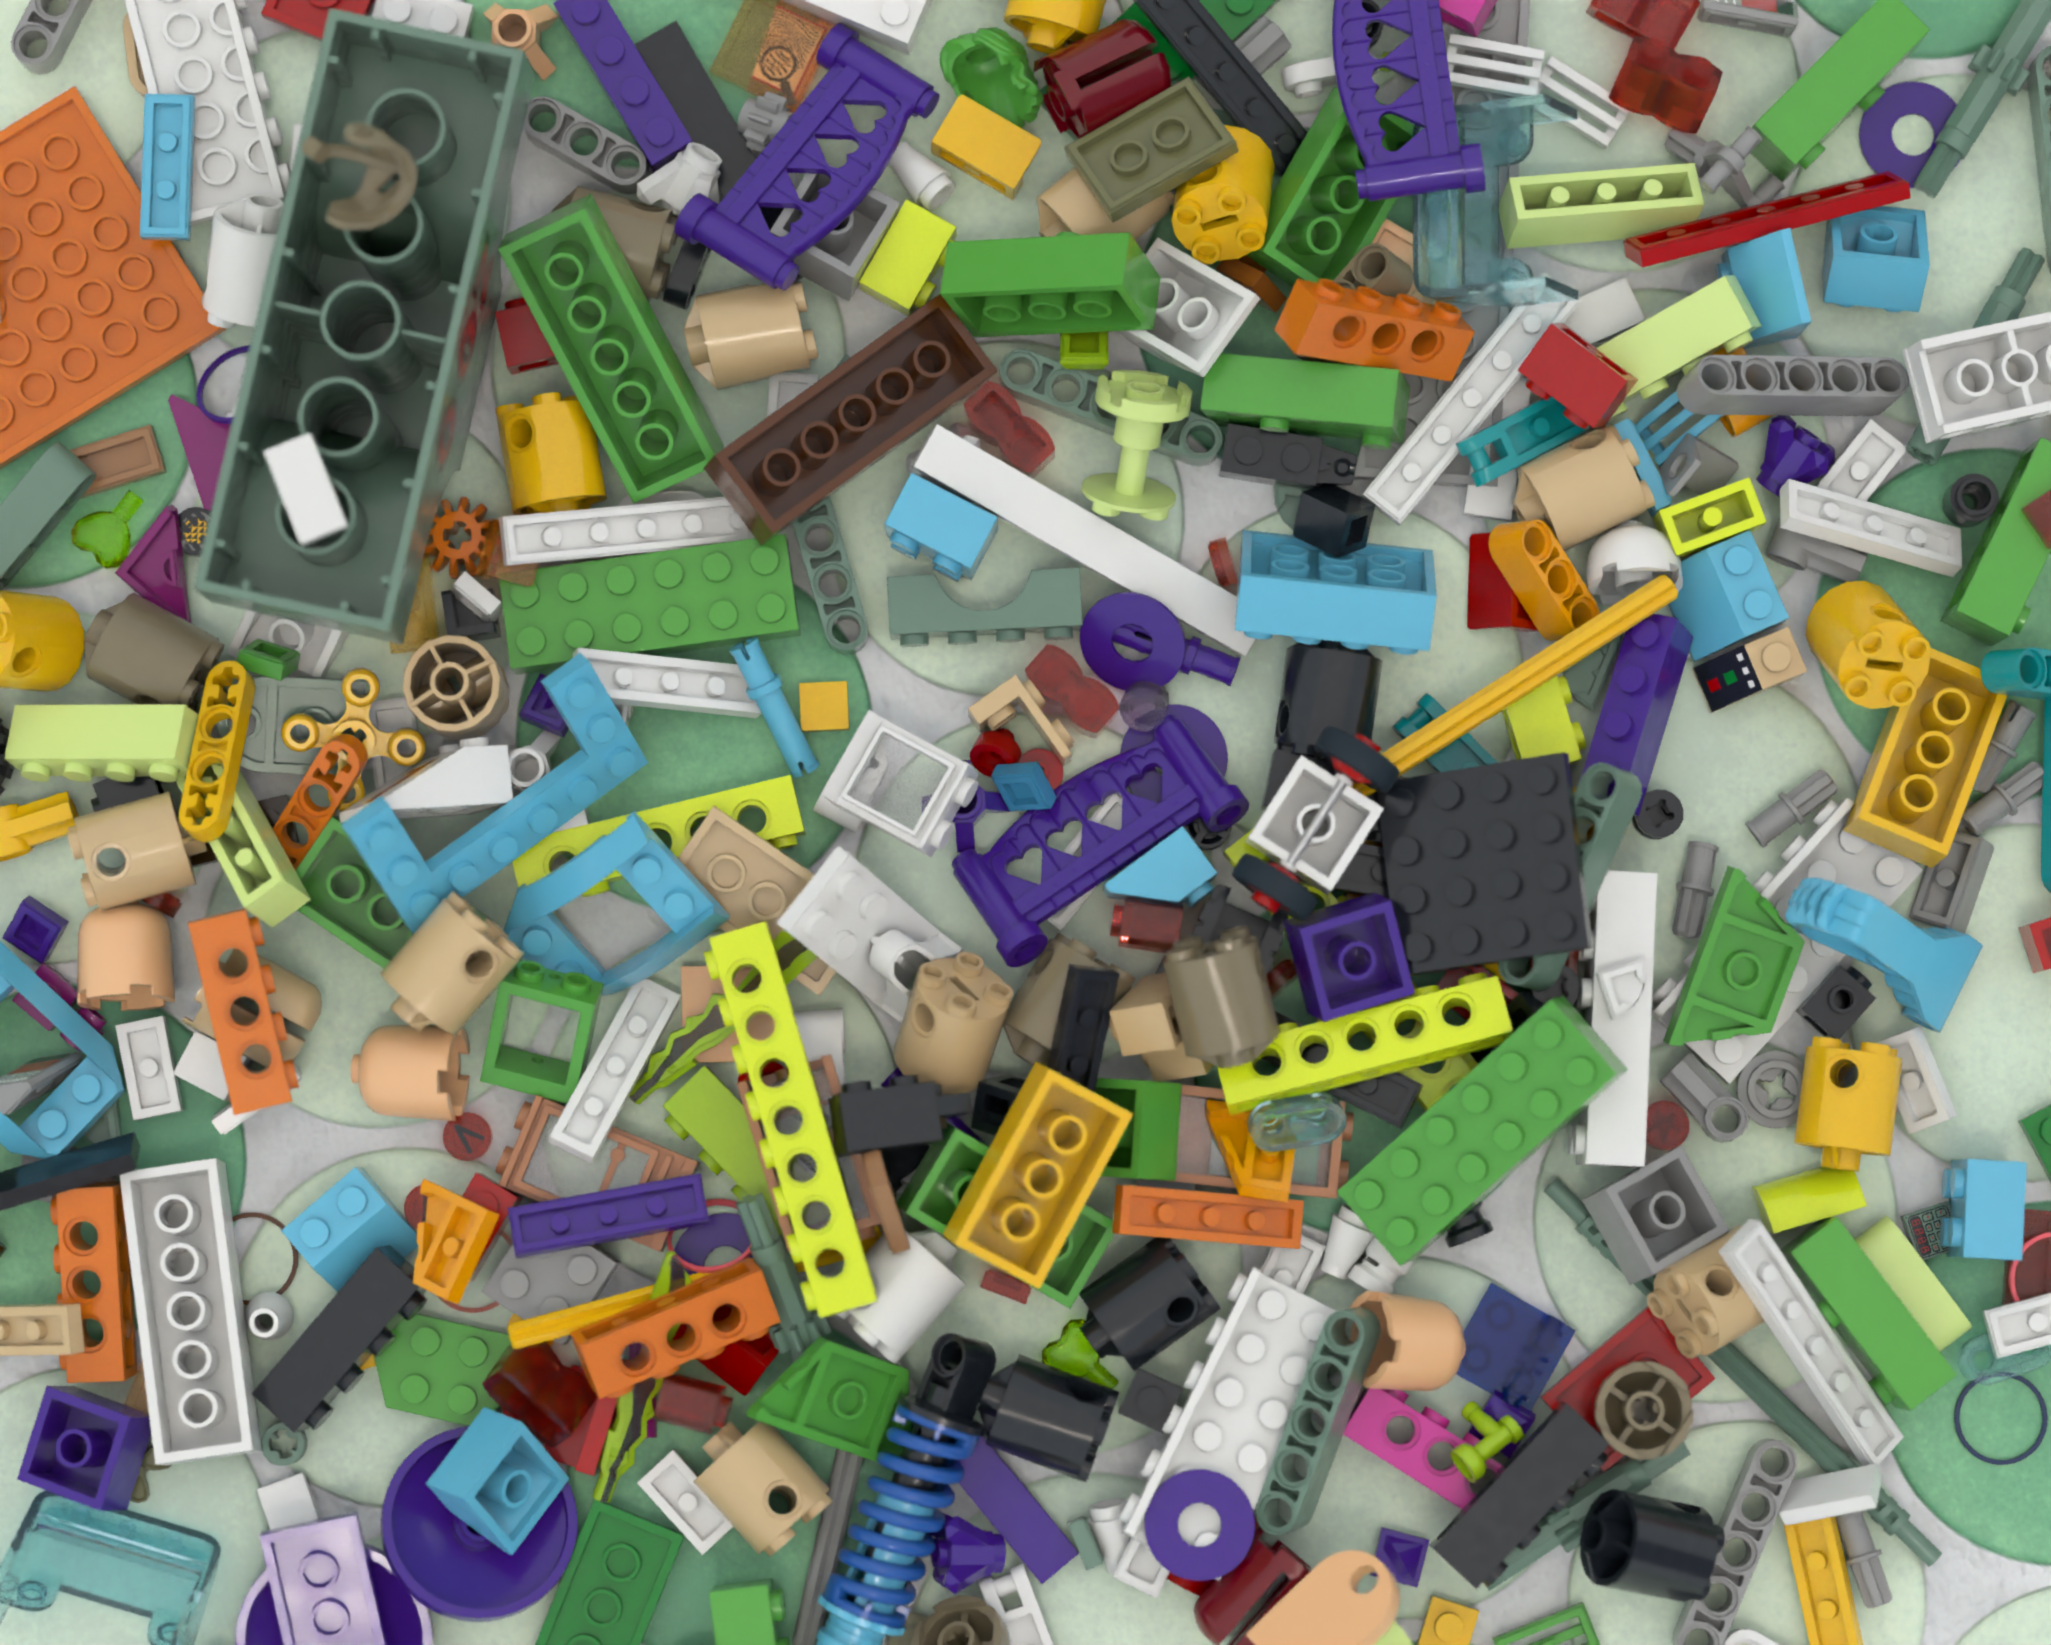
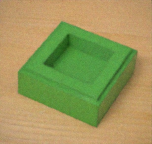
[237,638,301,681]

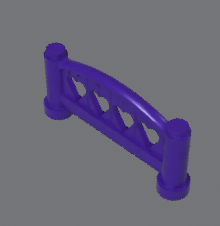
[1332,0,1486,202]
[674,23,940,291]
[952,714,1249,967]

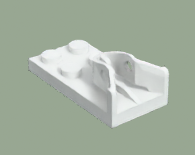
[777,846,964,1024]

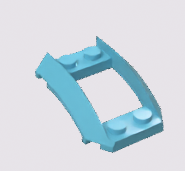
[504,811,730,996]
[0,941,125,1159]

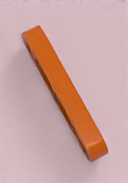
[273,734,368,871]

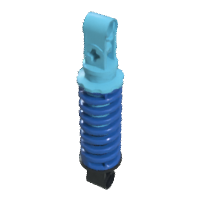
[816,1333,996,1645]

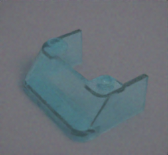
[1413,94,1578,307]
[0,1491,221,1645]

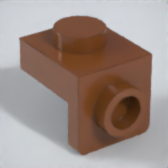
[1216,255,1287,313]

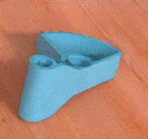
[1785,877,1983,1033]

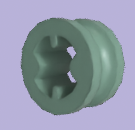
[261,1422,308,1466]

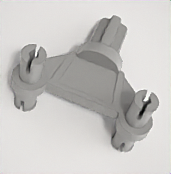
[1664,126,1785,209]

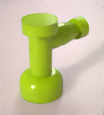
[1450,1401,1524,1483]

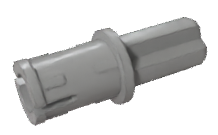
[1973,700,2037,794]
[1961,761,2044,837]
[1745,770,1838,848]
[1672,841,1719,939]
[1836,1511,1892,1608]

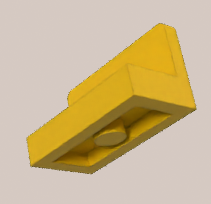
[931,95,1041,200]

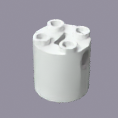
[202,194,284,328]
[838,1227,966,1364]

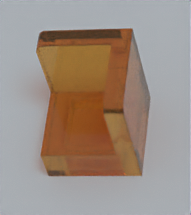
[476,519,539,587]

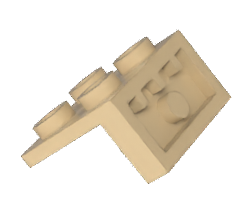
[968,674,1074,766]

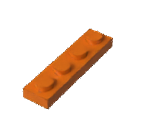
[1112,1184,1304,1249]

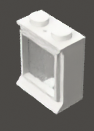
[821,710,979,858]

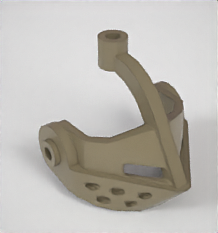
[302,123,417,230]

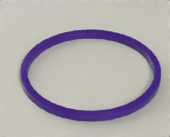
[197,345,250,424]

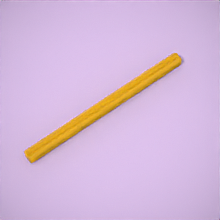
[1351,574,1679,797]
[507,1226,882,1349]

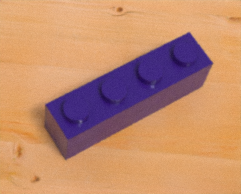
[553,0,693,173]
[1579,614,1693,817]

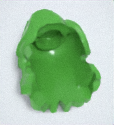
[940,27,1043,128]

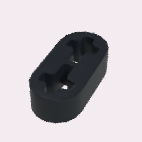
[663,240,711,310]

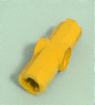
[0,791,79,862]

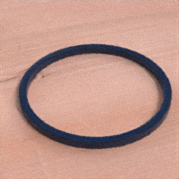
[1954,1371,2048,1465]

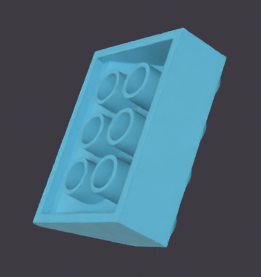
[1235,530,1437,655]

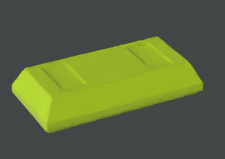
[1060,331,1109,369]

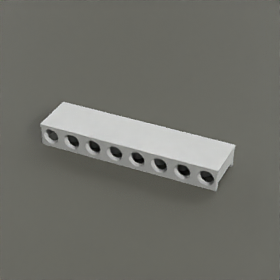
[1902,312,2051,443]

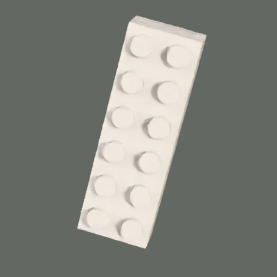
[1568,870,1657,1168]
[119,1158,262,1466]

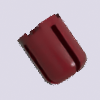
[1033,19,1171,139]
[1194,1526,1311,1645]

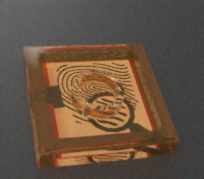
[710,0,834,113]

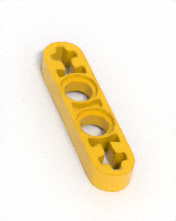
[179,660,255,842]

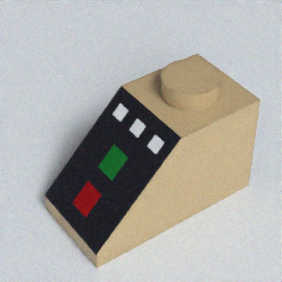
[1692,627,1807,713]

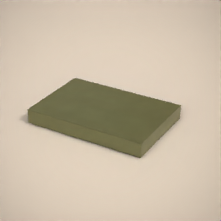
[1064,76,1239,223]

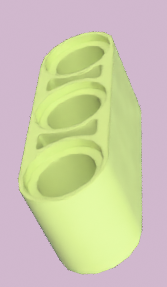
[1854,1215,1972,1352]

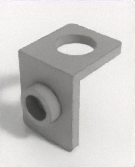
[1659,433,1739,497]

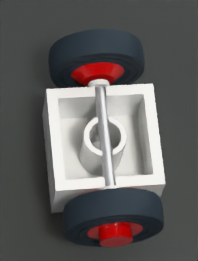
[1232,726,1400,921]

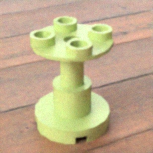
[1081,370,1193,521]

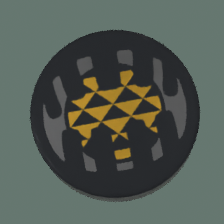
[178,507,211,557]

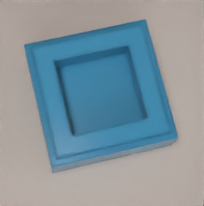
[991,762,1057,811]

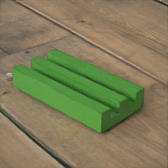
[1492,1602,1600,1645]

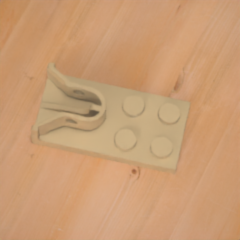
[678,806,836,996]

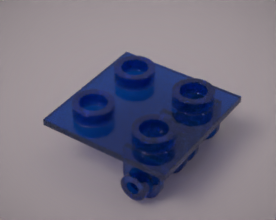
[1456,1283,1576,1411]

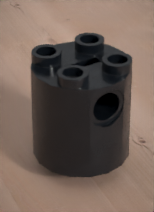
[1274,640,1383,760]
[1079,1237,1221,1371]
[977,1354,1119,1483]
[1580,1489,1725,1602]

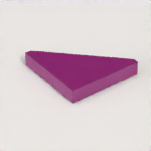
[168,394,232,512]
[115,505,191,623]

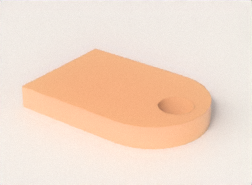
[1245,1550,1400,1645]

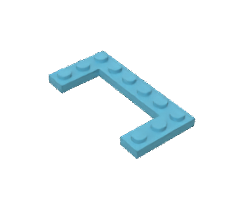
[341,653,648,933]

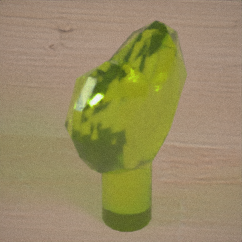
[71,490,144,569]
[1042,1319,1119,1389]

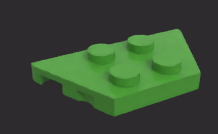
[1663,866,1805,1046]
[374,1314,547,1426]
[746,1336,911,1463]

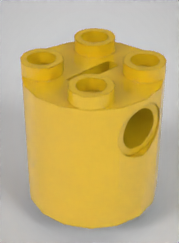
[1004,0,1106,54]
[1171,125,1275,264]
[495,392,607,515]
[1805,581,1931,709]
[0,590,84,692]
[1794,1036,1902,1172]

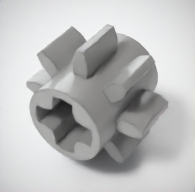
[737,91,793,153]

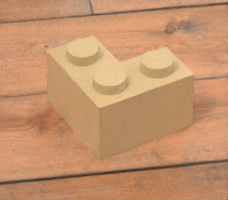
[1109,972,1215,1082]

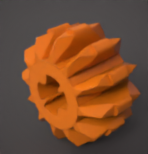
[424,497,501,579]

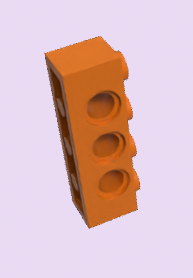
[1274,278,1475,382]
[188,908,299,1115]
[50,1181,138,1383]
[570,1257,781,1399]

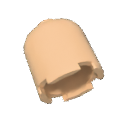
[77,901,175,1011]
[351,1025,470,1121]
[1349,1291,1466,1391]

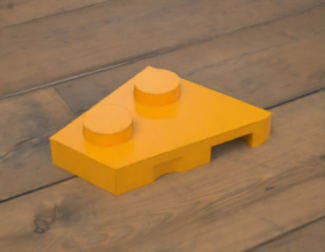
[1205,1099,1300,1203]
[413,1179,499,1304]

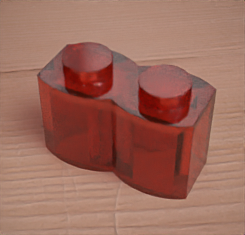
[1586,0,1701,58]
[1608,36,1723,134]
[964,381,1055,479]
[1025,644,1120,739]
[1110,896,1184,954]
[482,1342,597,1448]
[654,1373,733,1435]

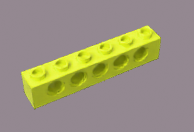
[512,775,806,897]
[1217,973,1513,1115]

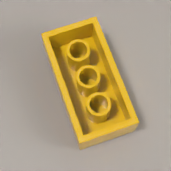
[1843,648,2007,868]
[942,1062,1133,1289]

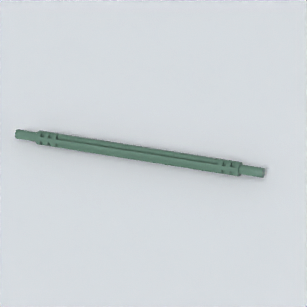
[1544,1178,1942,1567]

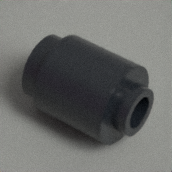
[1942,474,1999,527]

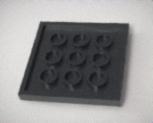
[1376,752,1593,976]

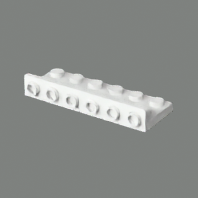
[125,0,291,225]
[1651,797,1923,1084]
[1119,1266,1337,1581]

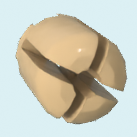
[182,948,322,1067]

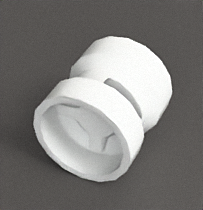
[1347,1237,1413,1294]

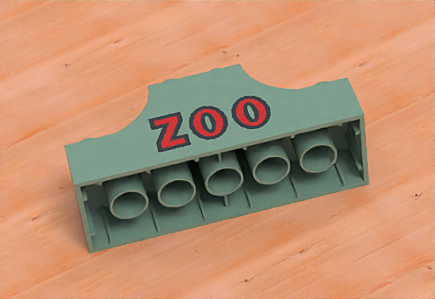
[193,8,535,645]

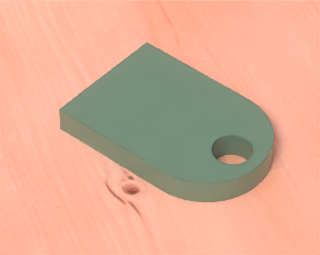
[217,675,366,775]

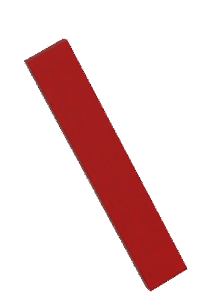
[1623,171,1911,268]

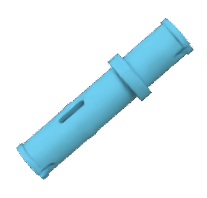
[729,637,820,778]

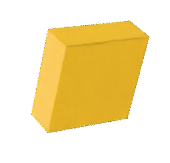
[799,681,849,732]

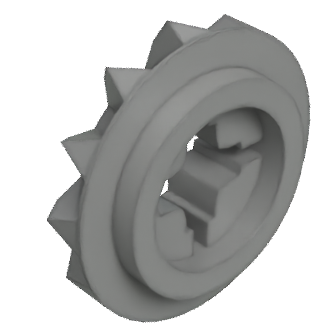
[1736,1051,1804,1128]

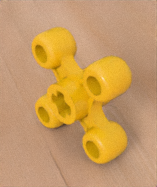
[281,668,426,811]

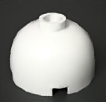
[1586,520,1683,607]

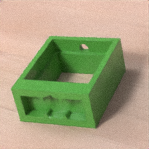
[480,960,604,1103]

